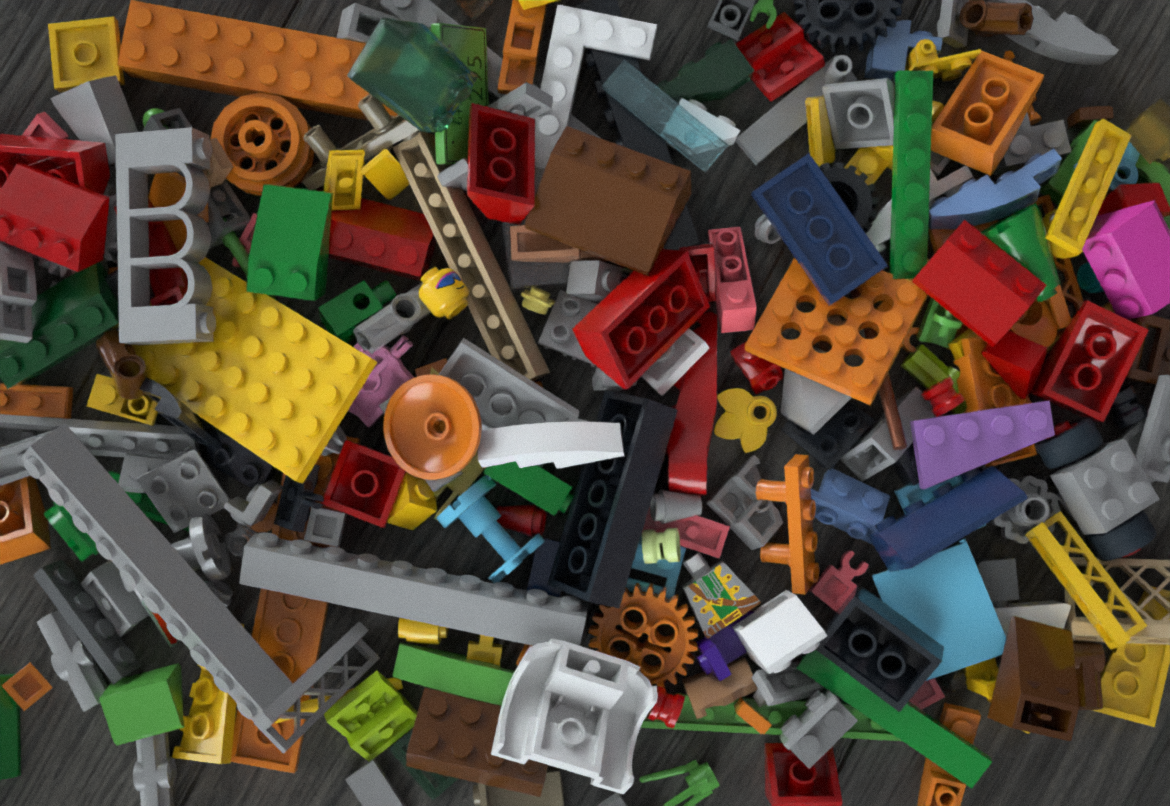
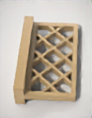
[1064,557,1170,645]

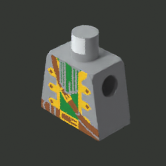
[682,552,761,639]

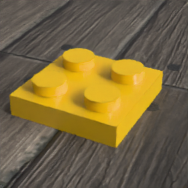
[48,16,125,92]

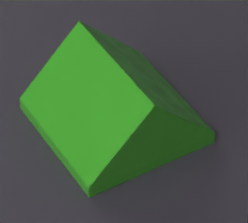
[99,663,184,745]

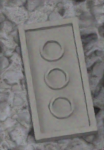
[439,338,579,467]

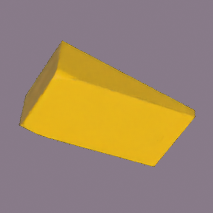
[361,149,410,200]
[324,150,365,210]

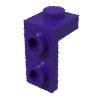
[696,610,754,681]

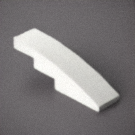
[478,421,624,469]

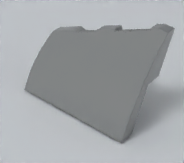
[706,455,783,550]

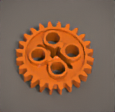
[588,583,698,688]

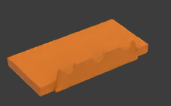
[953,330,1037,467]

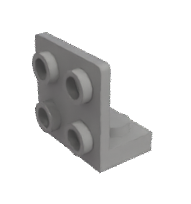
[779,690,858,769]

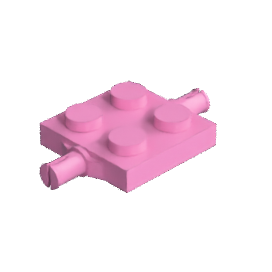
[347,335,415,427]

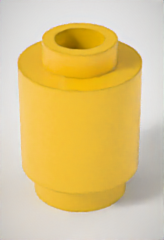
[398,618,449,645]

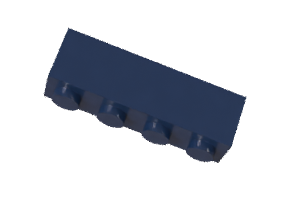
[868,466,1028,572]

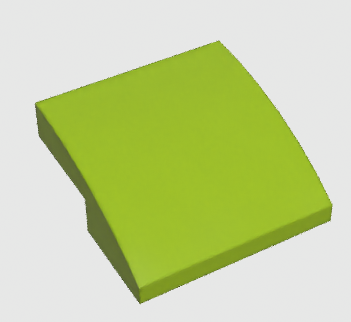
[324,671,418,762]

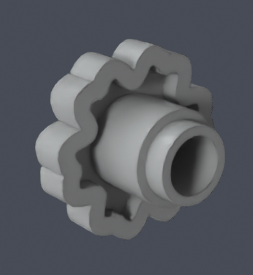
[990,476,1060,544]

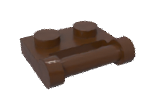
[1125,315,1170,386]

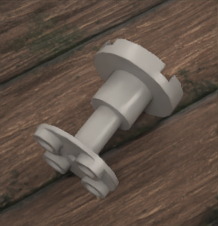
[122,514,231,607]

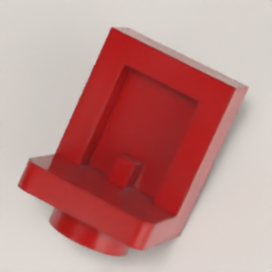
[730,341,783,395]

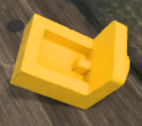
[963,657,999,700]

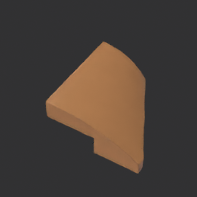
[682,657,758,719]

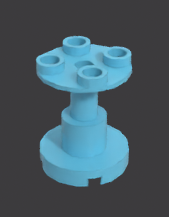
[436,475,545,583]

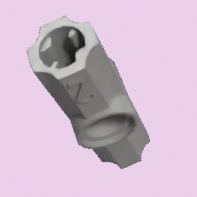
[353,283,431,354]
[37,610,108,712]
[133,732,177,806]

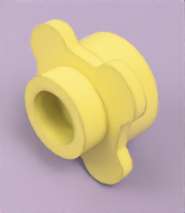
[521,287,555,315]

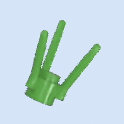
[639,759,719,806]

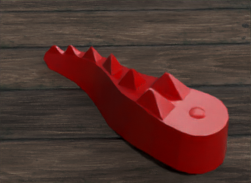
[665,312,718,495]

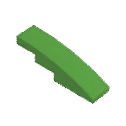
[392,642,515,706]

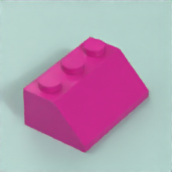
[1082,200,1170,320]

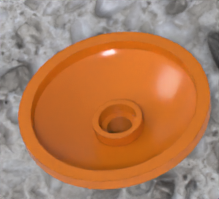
[383,375,482,480]

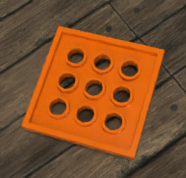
[745,258,928,406]

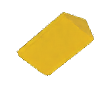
[805,95,835,167]

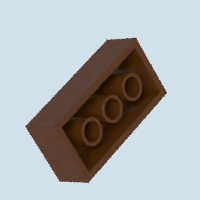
[406,688,548,797]

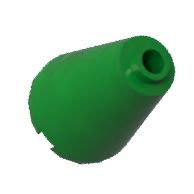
[981,203,1060,303]

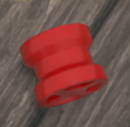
[921,376,965,417]
[646,686,685,729]

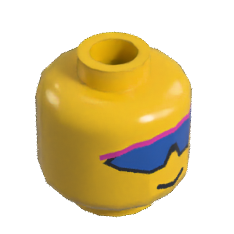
[418,267,469,319]

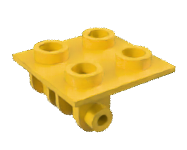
[905,39,981,81]

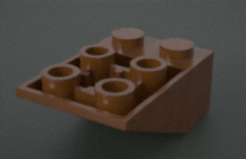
[987,616,1079,741]

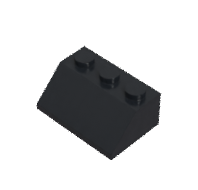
[816,584,944,712]

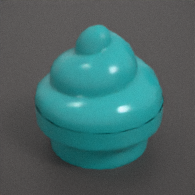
[1077,262,1104,293]

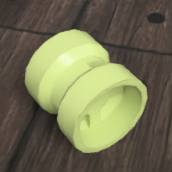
[642,528,681,564]

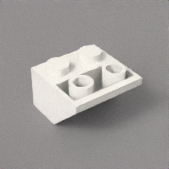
[732,590,827,674]

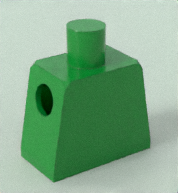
[318,280,397,343]

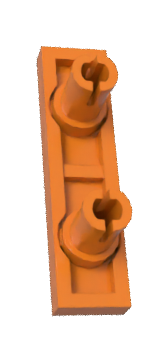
[756,454,820,595]

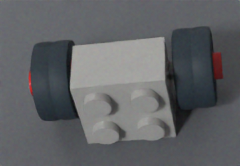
[1035,417,1159,561]

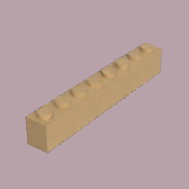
[393,131,550,381]

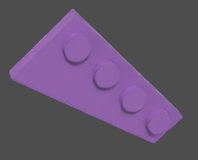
[910,401,1055,490]

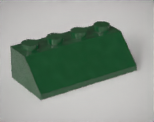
[0,262,119,389]

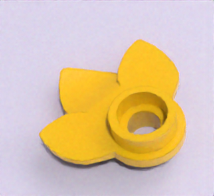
[714,388,777,453]

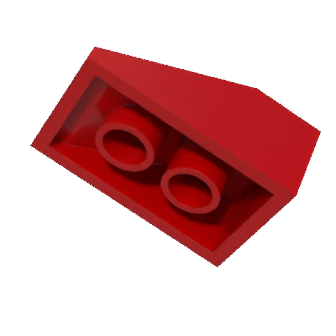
[1030,300,1149,422]

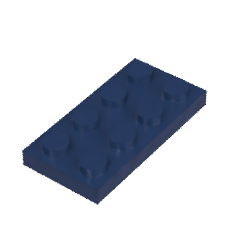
[751,153,888,306]

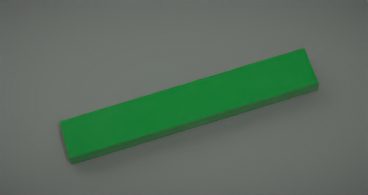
[797,649,992,789]

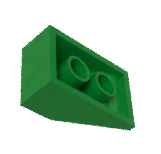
[247,184,333,301]

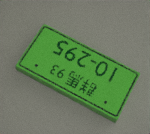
[431,23,488,164]

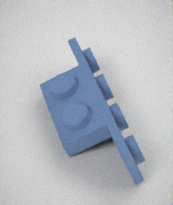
[784,468,890,545]

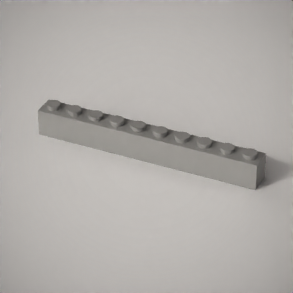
[21,423,293,722]
[239,532,588,646]

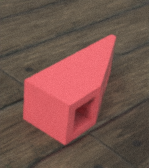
[708,227,757,333]

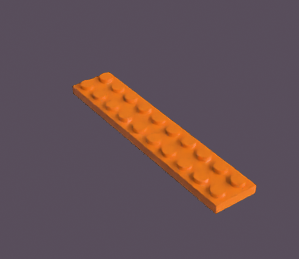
[231,436,360,773]

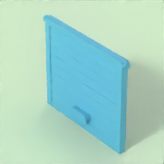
[872,538,1006,681]

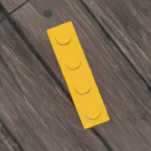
[1045,119,1132,255]

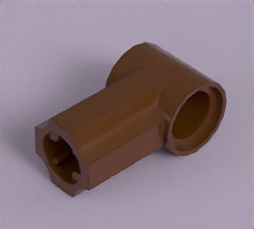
[959,0,1034,38]
[96,329,147,400]
[1073,642,1105,711]

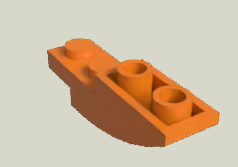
[497,0,548,95]
[917,703,981,806]

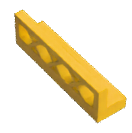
[1025,511,1147,650]

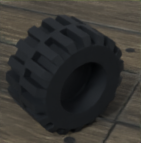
[819,162,878,233]

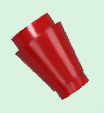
[497,504,546,537]

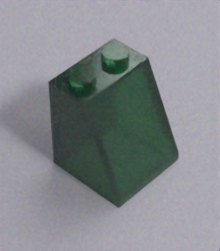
[347,17,478,132]

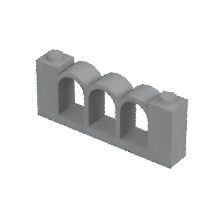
[115,127,216,345]

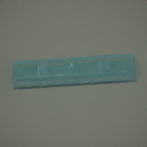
[602,60,728,173]

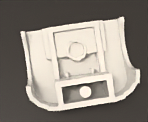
[491,639,658,794]

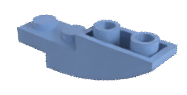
[928,148,1062,229]

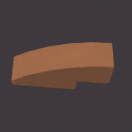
[510,225,608,263]

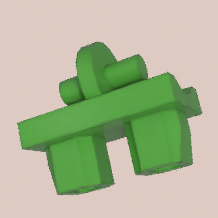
[916,298,963,348]

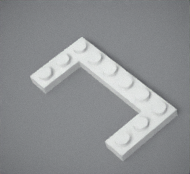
[534,5,657,195]

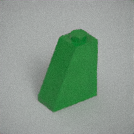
[483,461,574,516]

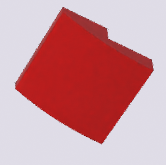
[730,12,825,102]

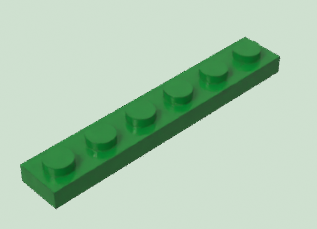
[889,70,933,279]

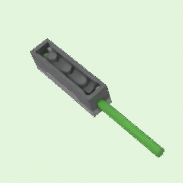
[143,108,279,302]

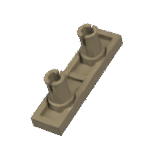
[302,92,424,190]

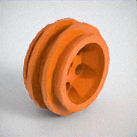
[211,92,315,196]

